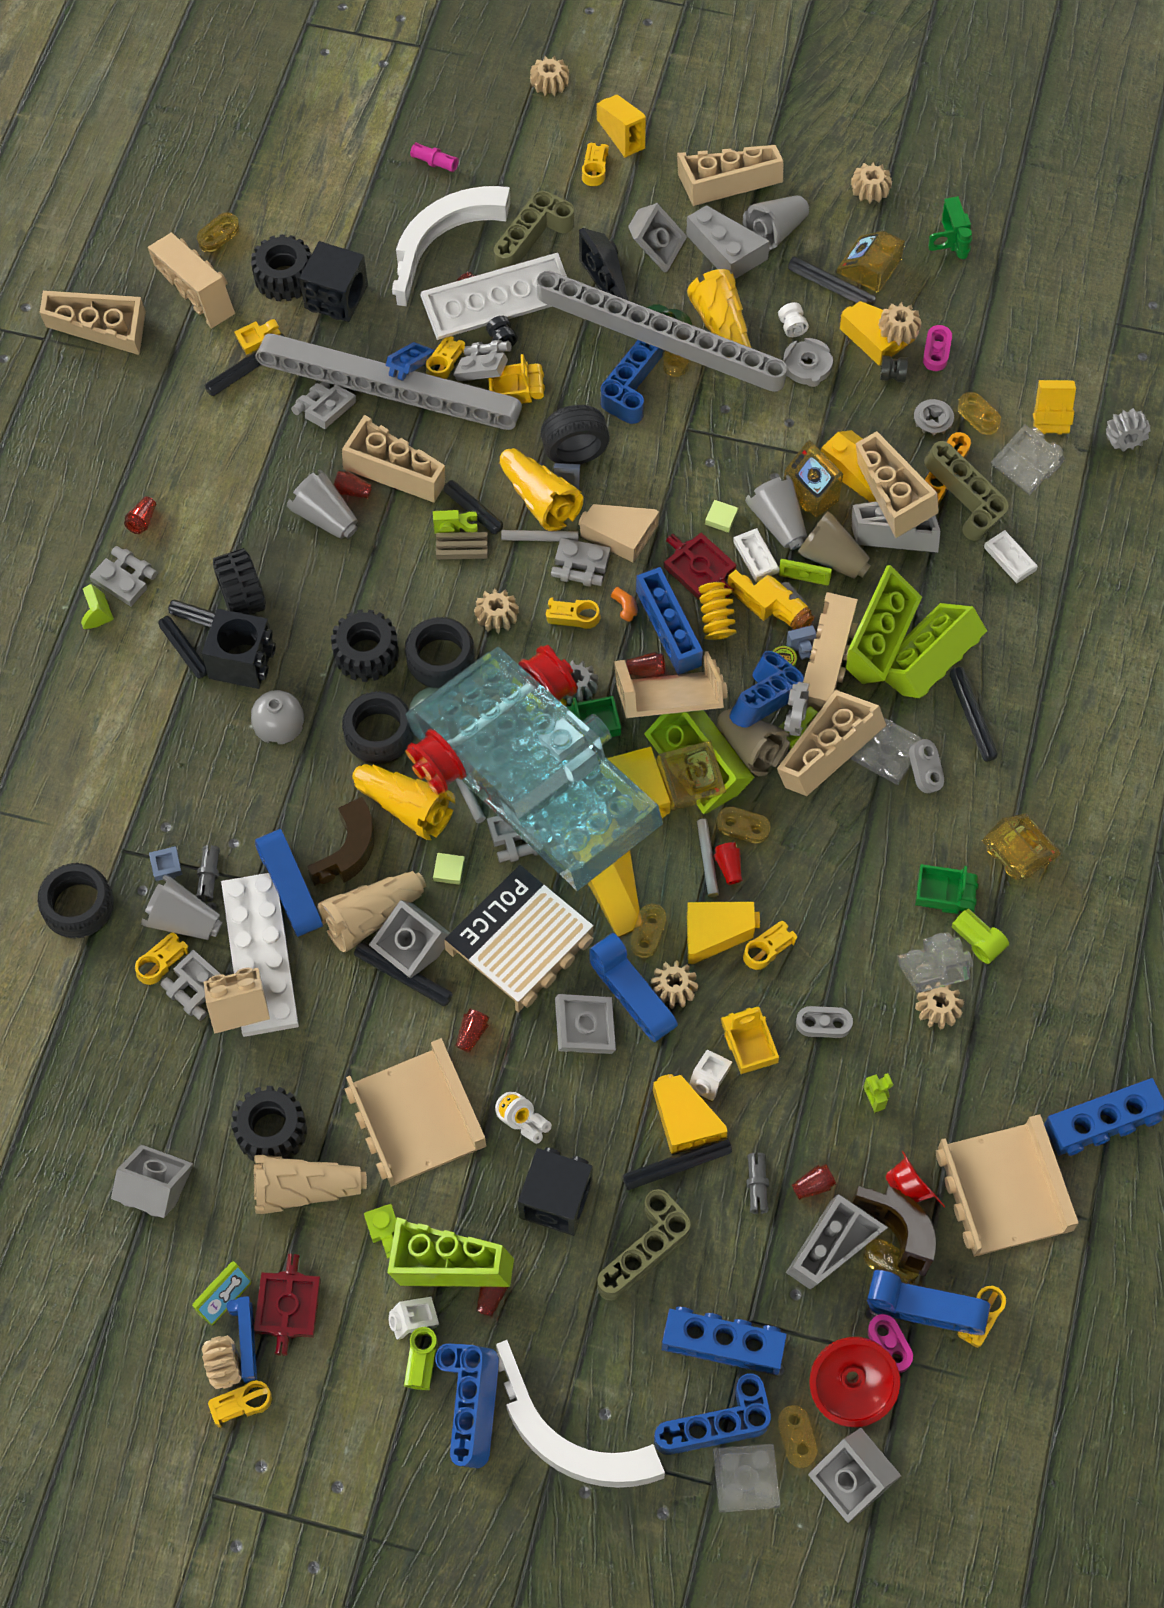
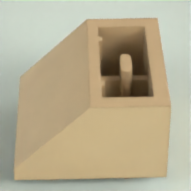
[204,967,270,1034]

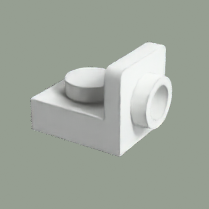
[689,1050,732,1101]
[389,1297,439,1340]

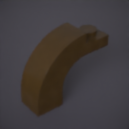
[307,797,374,886]
[851,1186,936,1276]

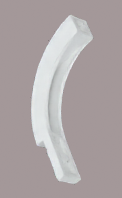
[392,186,511,307]
[496,1340,665,1488]

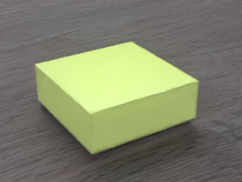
[705,500,738,533]
[433,853,465,885]

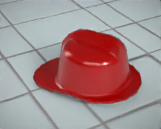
[886,1151,945,1208]

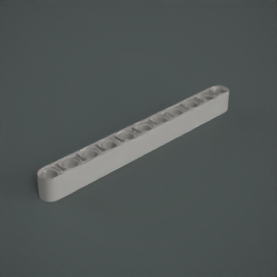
[537,271,787,392]
[256,334,522,430]

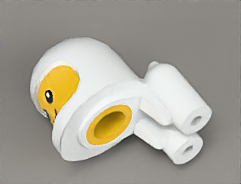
[495,1092,552,1144]

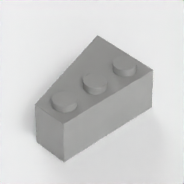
[686,205,770,279]
[851,502,940,552]
[786,1194,888,1289]

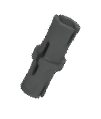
[196,845,220,902]
[746,1153,769,1214]

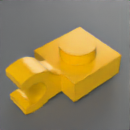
[234,319,281,355]

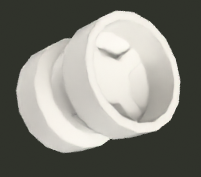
[778,303,809,337]

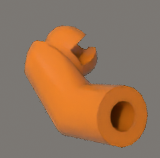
[611,587,638,622]

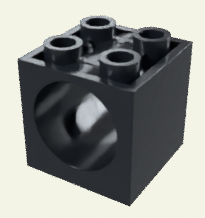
[299,241,368,322]
[201,608,276,689]
[518,1147,593,1236]

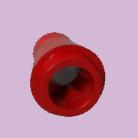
[714,842,743,885]

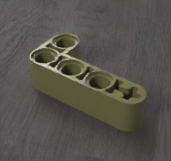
[494,191,574,270]
[924,441,1009,541]
[597,1189,691,1301]

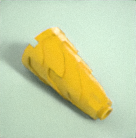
[687,269,751,358]
[499,448,584,531]
[352,764,455,840]

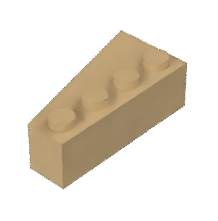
[677,145,783,206]
[148,232,235,329]
[40,291,146,355]
[342,415,445,503]
[856,431,938,538]
[803,592,858,712]
[777,690,886,796]

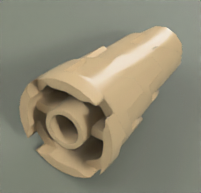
[318,871,426,952]
[254,1155,367,1214]

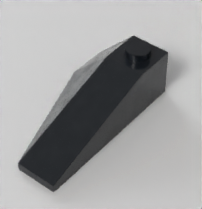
[579,228,628,300]

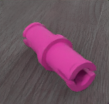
[410,142,459,172]

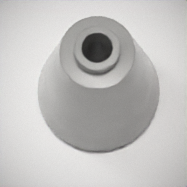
[743,195,809,251]
[287,470,358,539]
[745,475,807,550]
[141,875,223,940]

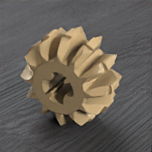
[530,56,569,97]
[851,162,892,204]
[878,302,922,346]
[474,588,519,634]
[650,960,698,1009]
[915,980,964,1030]
[202,1335,242,1389]

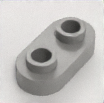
[909,739,944,793]
[796,1006,853,1038]

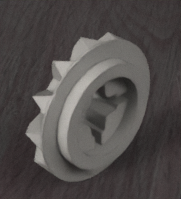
[913,399,954,436]

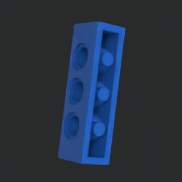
[636,567,703,675]
[1044,1078,1164,1156]
[661,1307,786,1375]

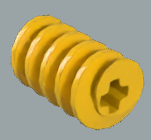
[699,582,737,640]

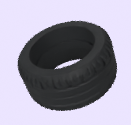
[541,405,610,464]
[405,617,475,688]
[342,691,414,764]
[37,863,114,939]

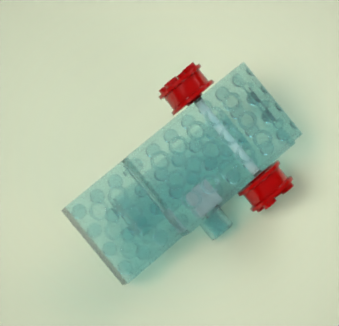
[405,645,663,891]

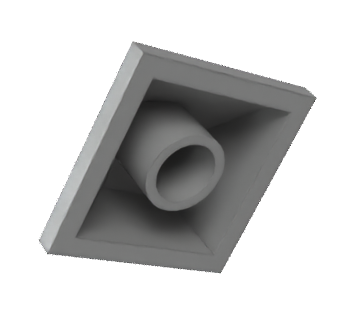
[628,203,687,272]

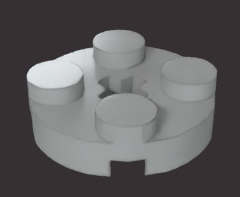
[783,338,833,387]
[784,682,810,736]

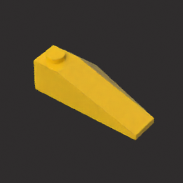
[819,430,877,502]
[569,825,642,937]

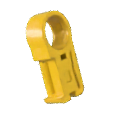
[582,143,609,186]
[426,336,465,379]
[546,597,601,629]
[743,921,797,970]
[135,933,188,985]
[958,1286,1006,1348]
[208,1380,272,1428]

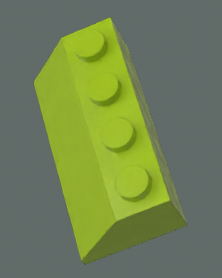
[846,565,922,684]
[885,603,987,698]
[644,710,755,814]

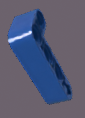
[601,340,664,424]
[729,651,804,728]
[255,829,323,937]
[590,933,678,1042]
[867,1270,991,1335]
[435,1344,499,1468]
[654,1374,771,1455]

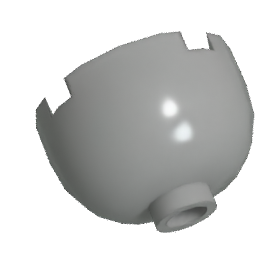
[251,690,304,744]

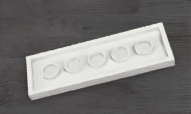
[420,253,567,340]
[221,873,299,1037]

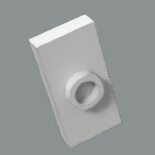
[733,528,779,582]
[984,530,1038,583]

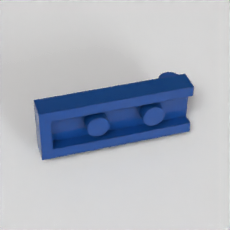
[386,342,435,381]
[226,1296,257,1384]

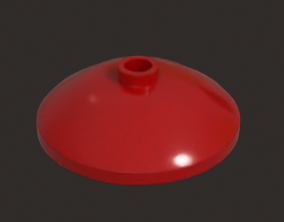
[809,1337,900,1427]

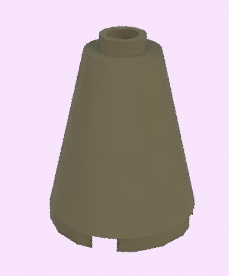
[798,511,871,579]
[717,708,790,776]

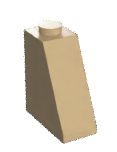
[578,504,659,563]

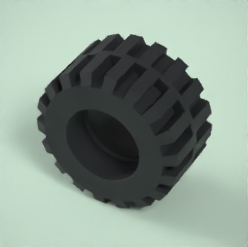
[251,234,311,302]
[213,548,266,615]
[331,609,399,682]
[231,1086,307,1164]

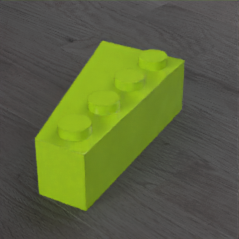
[387,1217,514,1287]

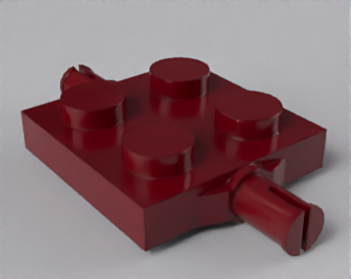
[664,532,737,600]
[254,1254,321,1356]

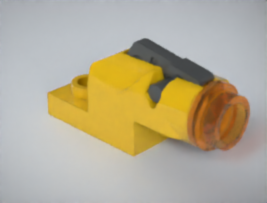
[728,570,814,630]

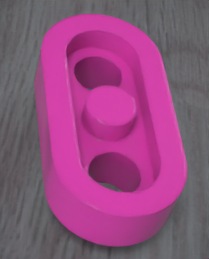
[923,325,952,371]
[868,1314,913,1373]

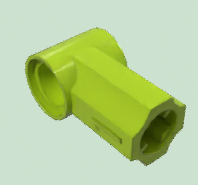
[952,909,1009,964]
[404,1327,438,1390]

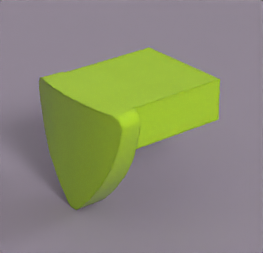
[81,584,114,629]

